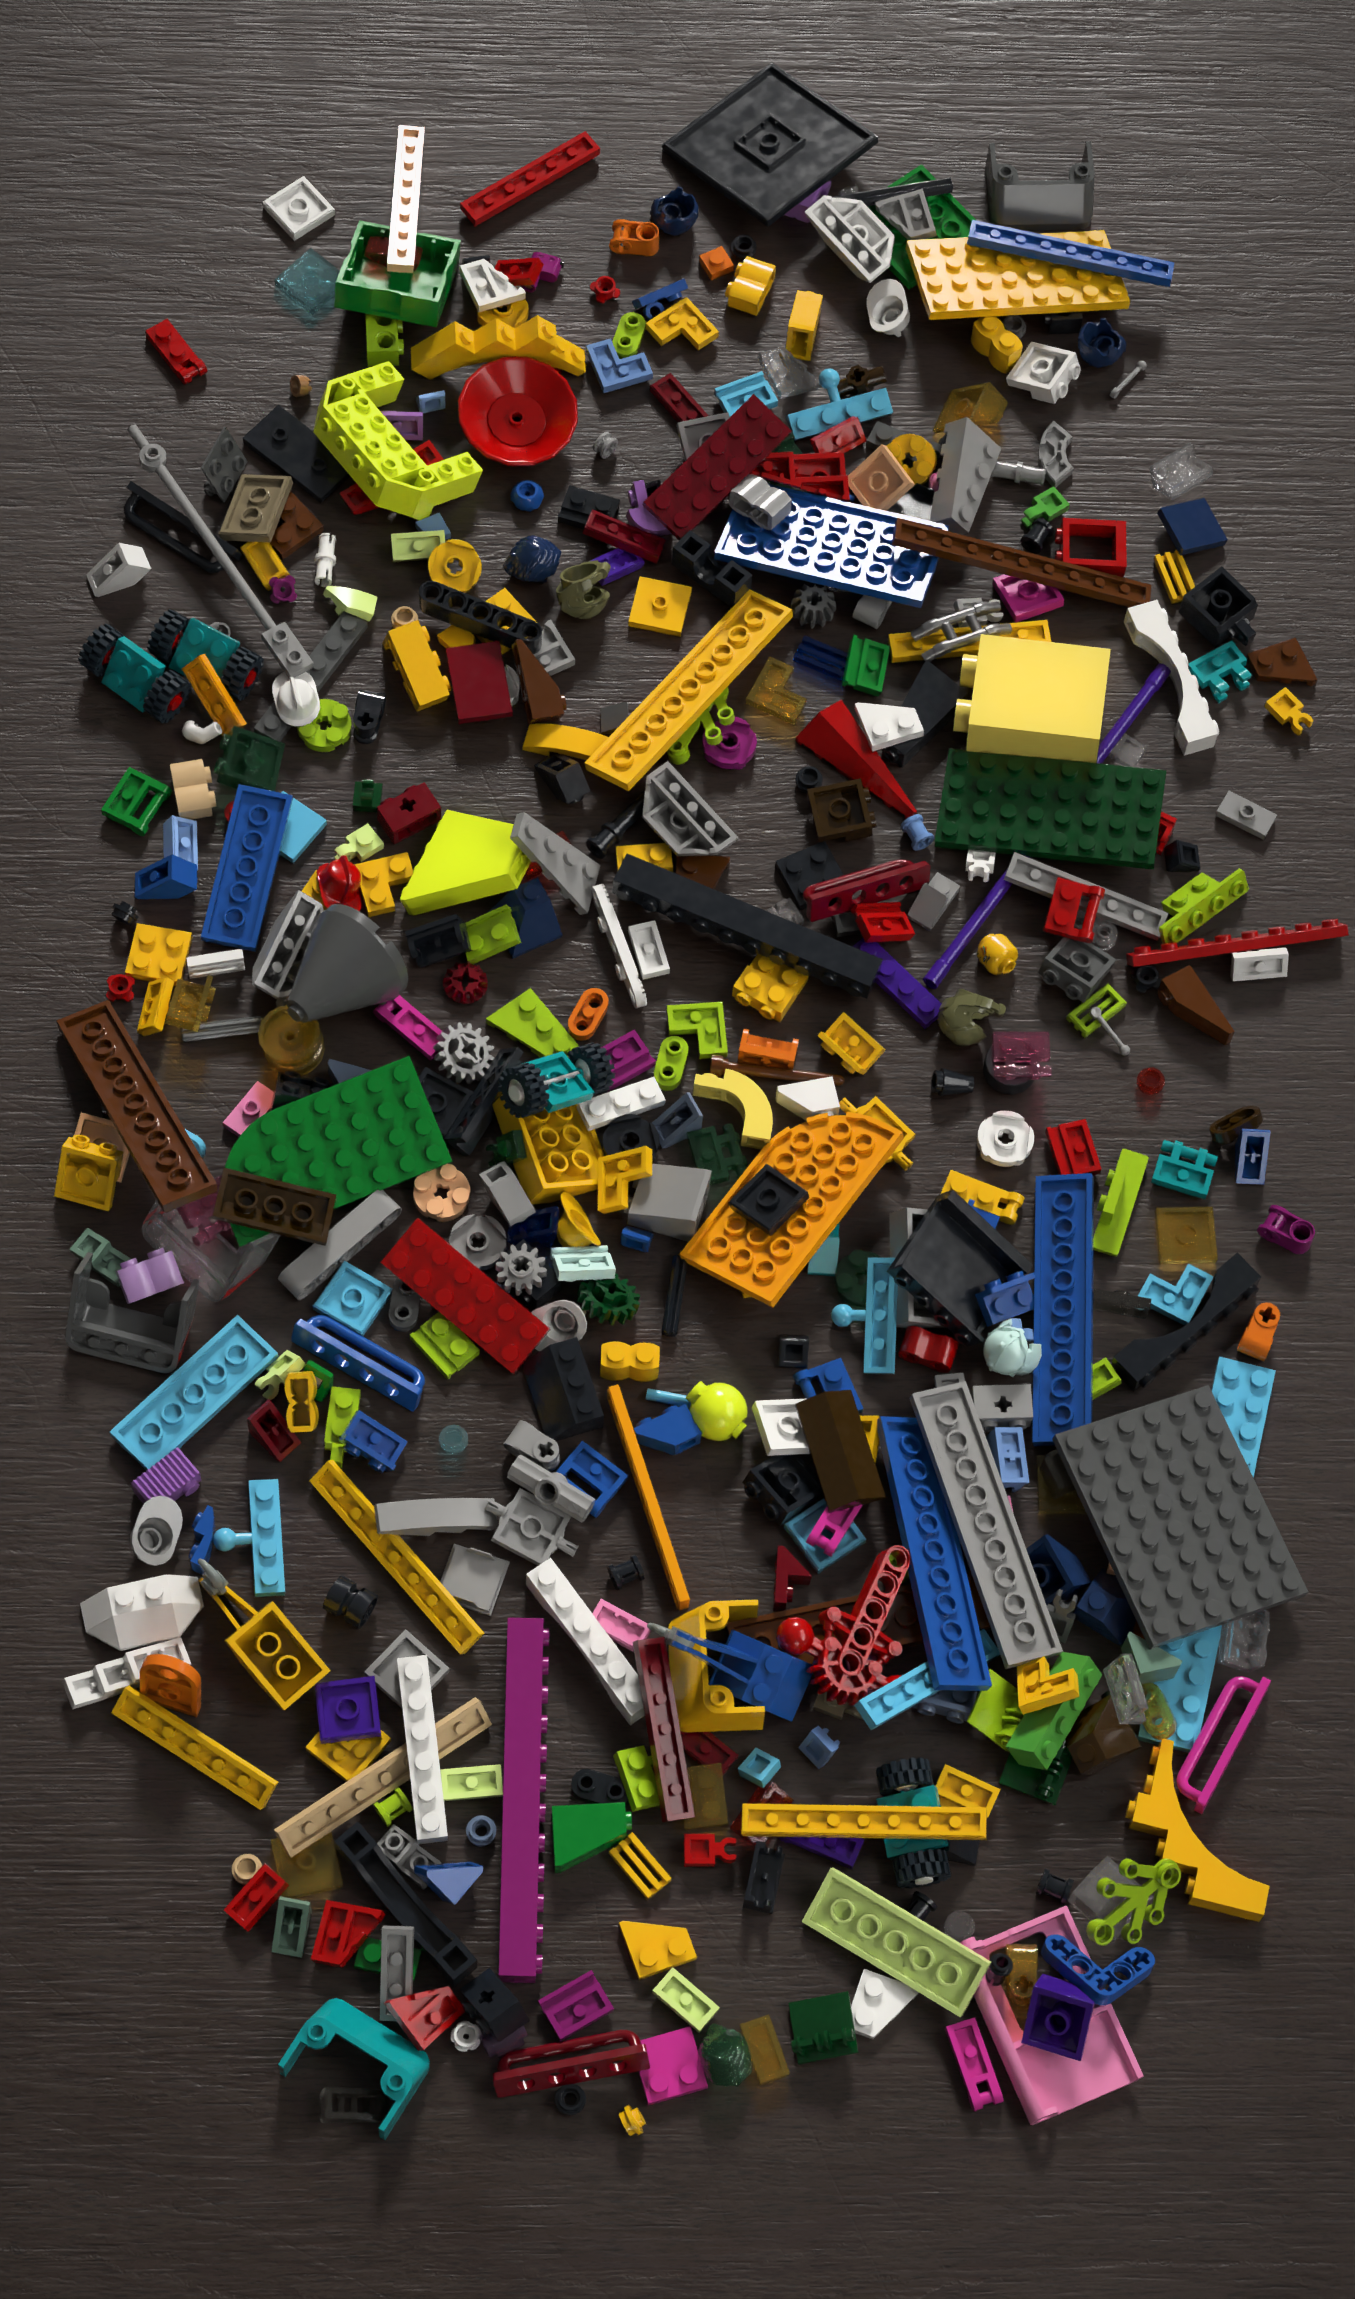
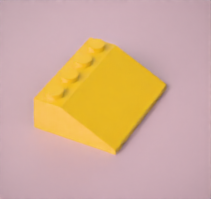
[492,1094,604,1204]

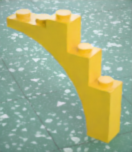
[411,315,586,380]
[1125,1738,1270,1922]

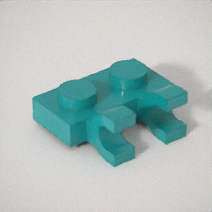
[1188,640,1252,703]

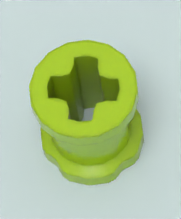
[373,1787,413,1827]

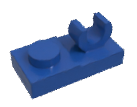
[632,279,688,320]

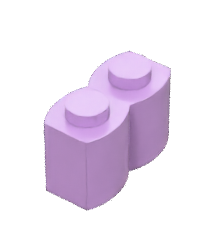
[115,1248,184,1304]

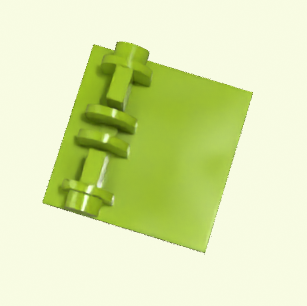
[967,1669,1024,1752]

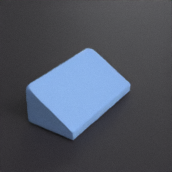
[163,815,198,871]

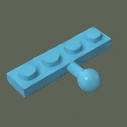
[786,368,893,442]
[831,1258,898,1374]
[213,1479,285,1597]

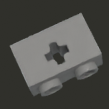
[970,1384,1033,1432]

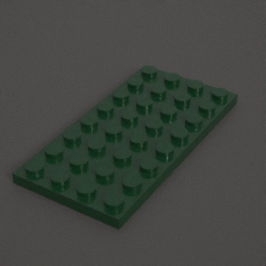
[934,748,1166,870]

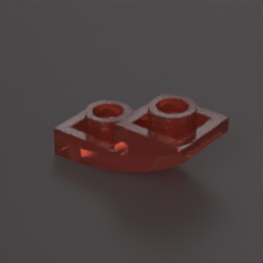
[364,236,423,272]

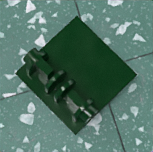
[999,1740,1072,1805]
[788,1991,859,2064]

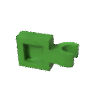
[1021,486,1070,529]

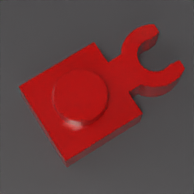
[684,1834,736,1867]

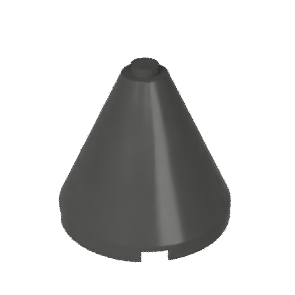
[287,904,408,1023]

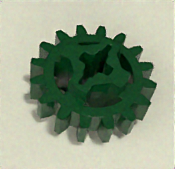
[577,1273,640,1325]

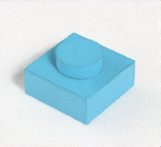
[738,1747,781,1788]

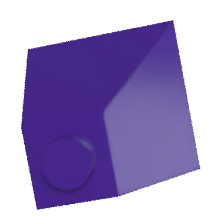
[1021,1974,1095,2061]

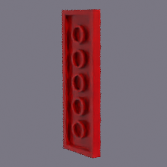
[380,1218,551,1374]

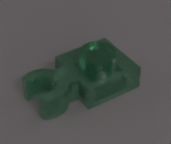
[486,1130,527,1166]

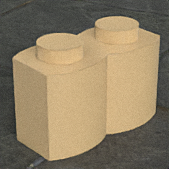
[170,759,217,820]

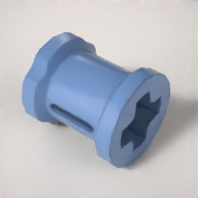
[900,814,935,851]

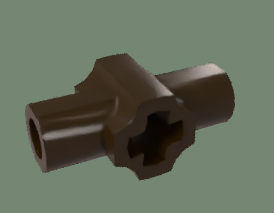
[837,365,887,397]

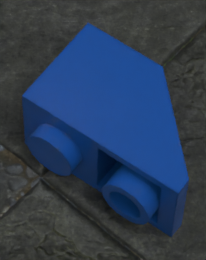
[633,1404,702,1455]

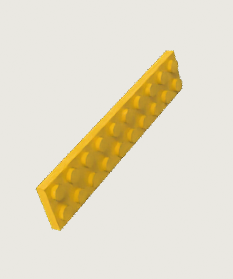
[585,589,793,791]

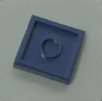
[1157,498,1228,556]

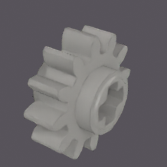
[496,1243,547,1296]

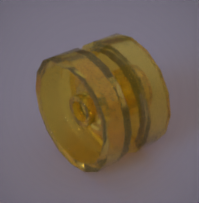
[258,1005,325,1076]

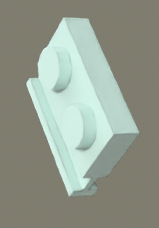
[550,1245,616,1282]

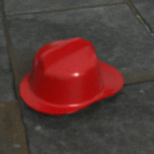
[317,855,362,911]

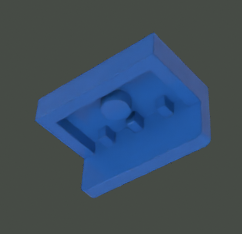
[338,1410,408,1473]

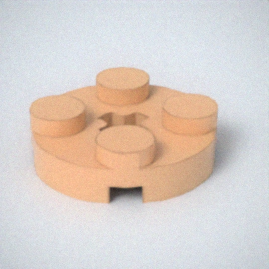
[413,1164,470,1222]

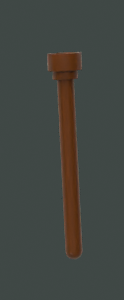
[709,1055,845,1086]

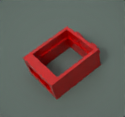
[1055,518,1127,577]

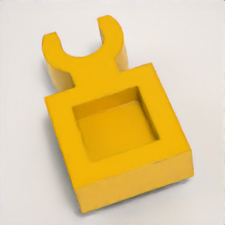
[1264,687,1313,735]

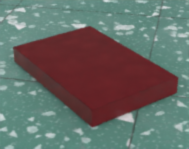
[446,641,513,724]

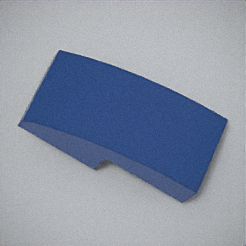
[189,1505,215,1575]

